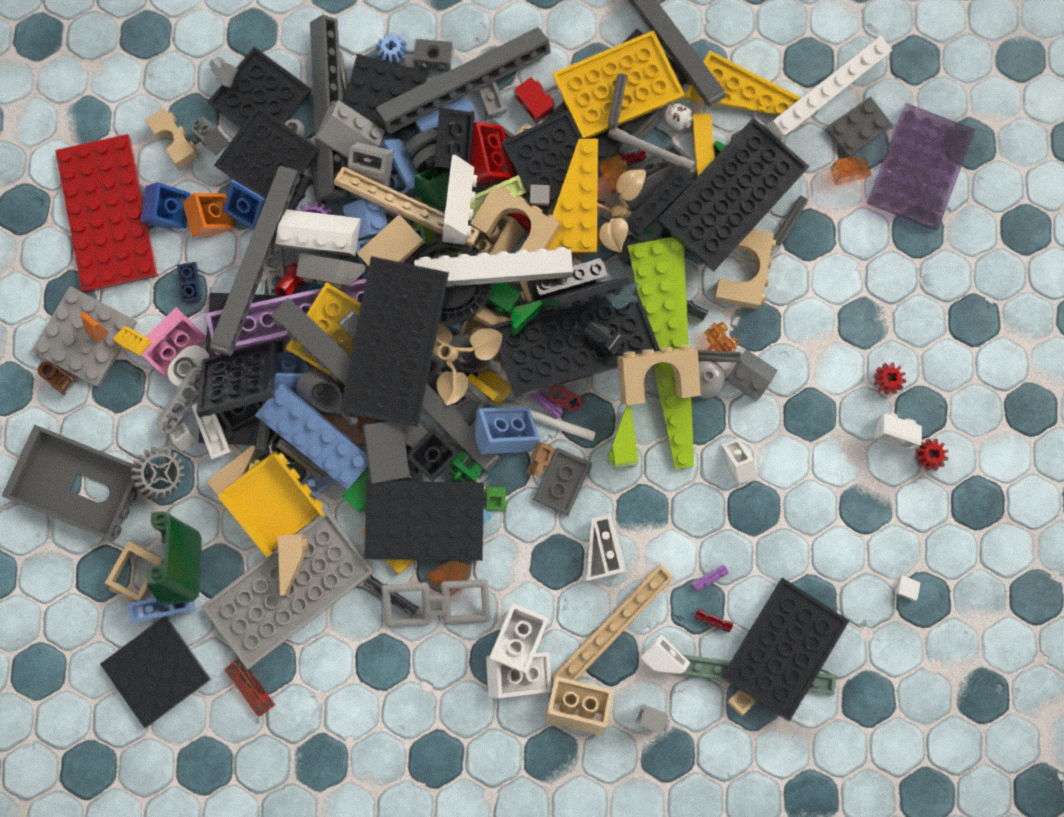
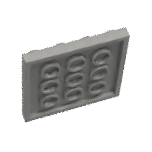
[31,286,137,387]

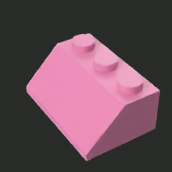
[141,307,206,378]

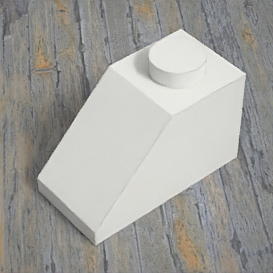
[721,438,757,484]
[641,635,690,674]

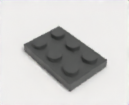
[825,96,893,158]

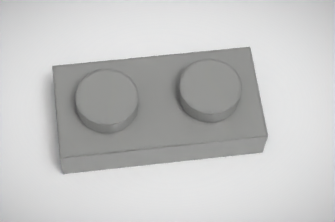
[478,81,506,118]

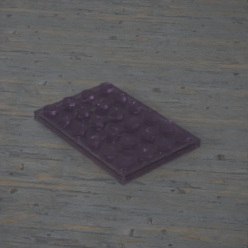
[866,103,976,231]

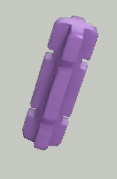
[530,391,563,418]
[692,565,729,591]

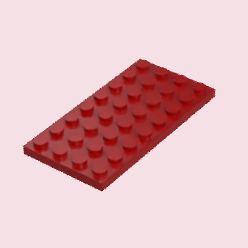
[55,134,158,293]

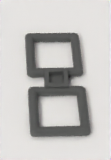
[427,352,490,427]

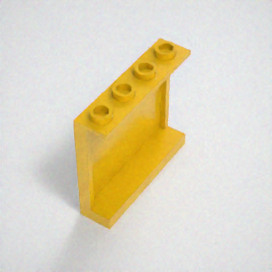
[218,451,324,557]

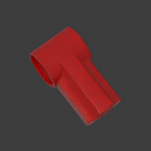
[275,262,306,297]

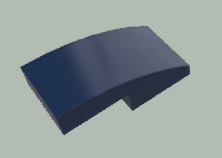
[177,262,201,302]

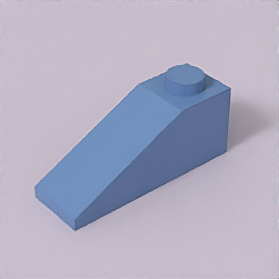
[128,598,196,623]

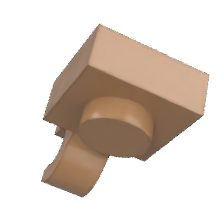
[526,442,555,477]

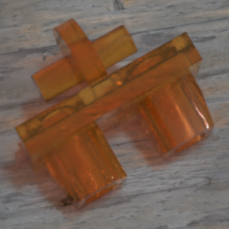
[704,322,740,351]

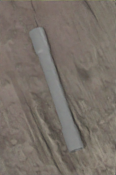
[608,127,696,173]

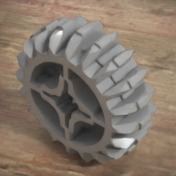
[131,446,185,499]

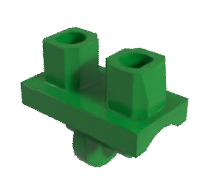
[449,450,483,482]

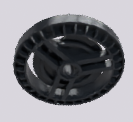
[409,239,493,325]

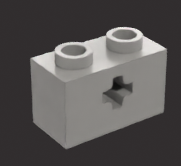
[636,704,670,734]

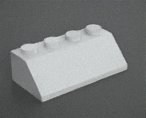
[442,155,477,244]
[275,210,361,257]

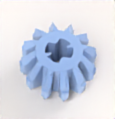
[376,32,408,64]

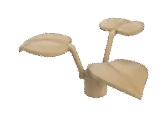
[597,170,646,252]
[433,324,502,405]

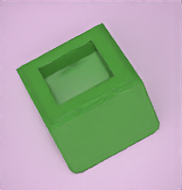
[486,487,506,511]

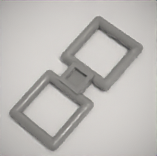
[382,579,491,627]

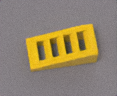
[113,326,151,356]

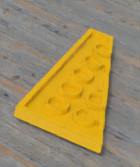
[683,51,801,116]
[547,139,598,253]

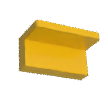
[467,370,511,406]

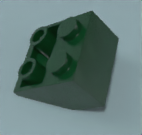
[414,165,451,210]

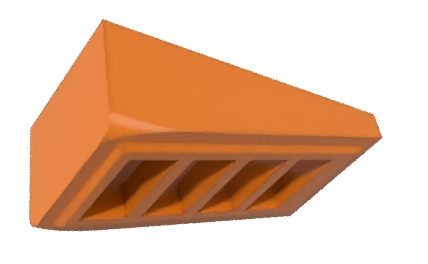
[80,312,109,342]

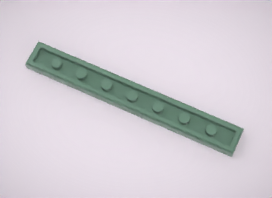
[677,655,836,695]

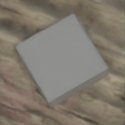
[530,185,550,206]

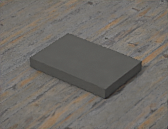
[362,421,410,483]
[533,447,592,516]

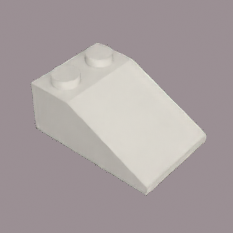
[489,603,549,674]
[486,652,552,698]

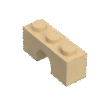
[145,108,198,170]

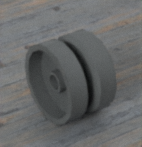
[405,128,438,173]

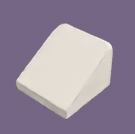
[168,421,196,451]
[895,575,920,601]

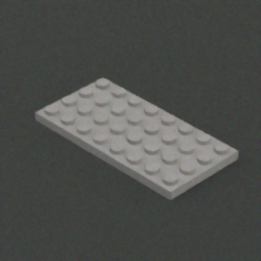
[201,510,375,670]

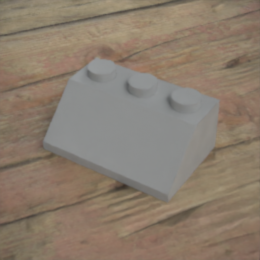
[315,100,385,159]
[296,253,367,288]

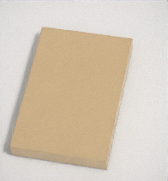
[357,214,424,266]

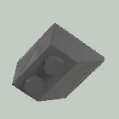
[726,349,778,401]

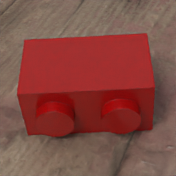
[514,77,555,124]

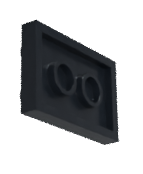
[435,108,474,168]

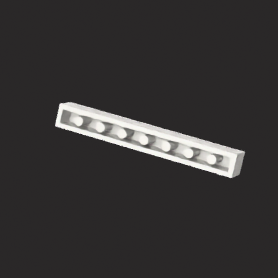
[765,36,892,139]
[414,247,573,286]

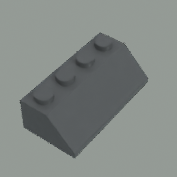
[610,144,696,209]

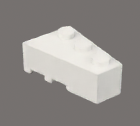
[586,514,627,581]

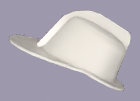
[167,345,209,387]

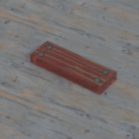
[224,658,276,717]

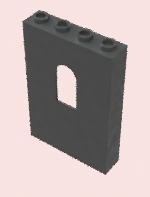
[2,424,146,541]

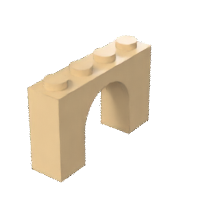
[470,185,561,252]
[713,229,776,310]
[617,345,701,406]

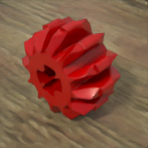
[873,362,907,395]
[915,439,949,471]

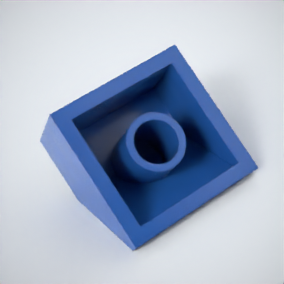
[223,180,266,230]
[141,182,191,229]

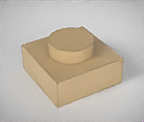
[727,690,756,716]

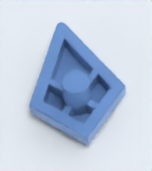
[301,471,336,497]

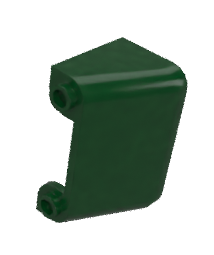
[146,511,202,605]

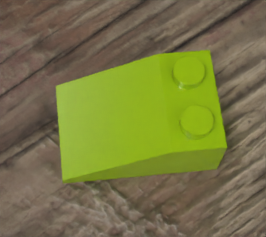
[607,405,639,469]

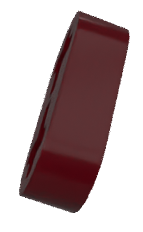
[547,385,582,411]

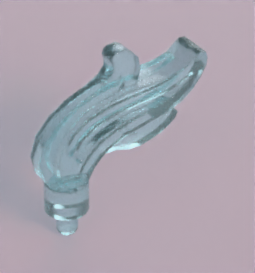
[604,282,640,309]

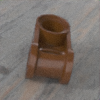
[37,361,77,396]

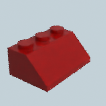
[470,122,515,185]

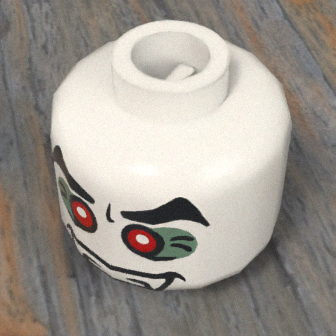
[664,103,693,131]

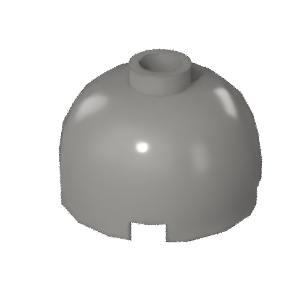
[697,360,726,399]

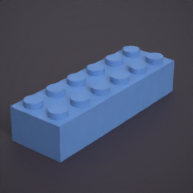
[255,383,368,489]

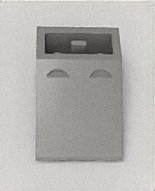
[348,142,394,199]

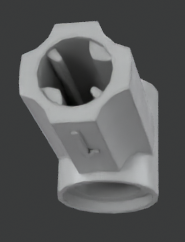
[209,56,238,87]

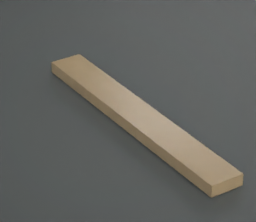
[334,167,480,247]
[552,564,674,681]

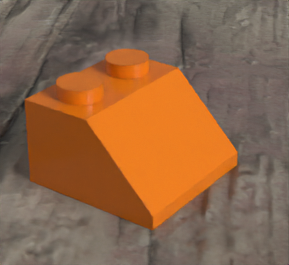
[182,193,235,237]

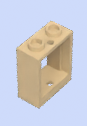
[105,541,164,602]

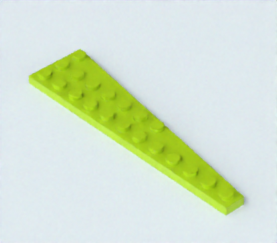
[627,237,694,470]

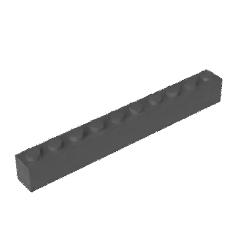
[310,14,347,202]
[376,27,551,134]
[271,297,429,449]

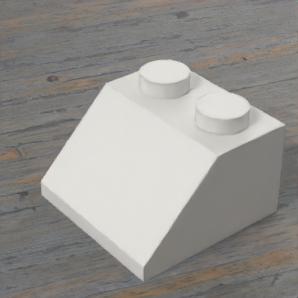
[873,412,922,450]

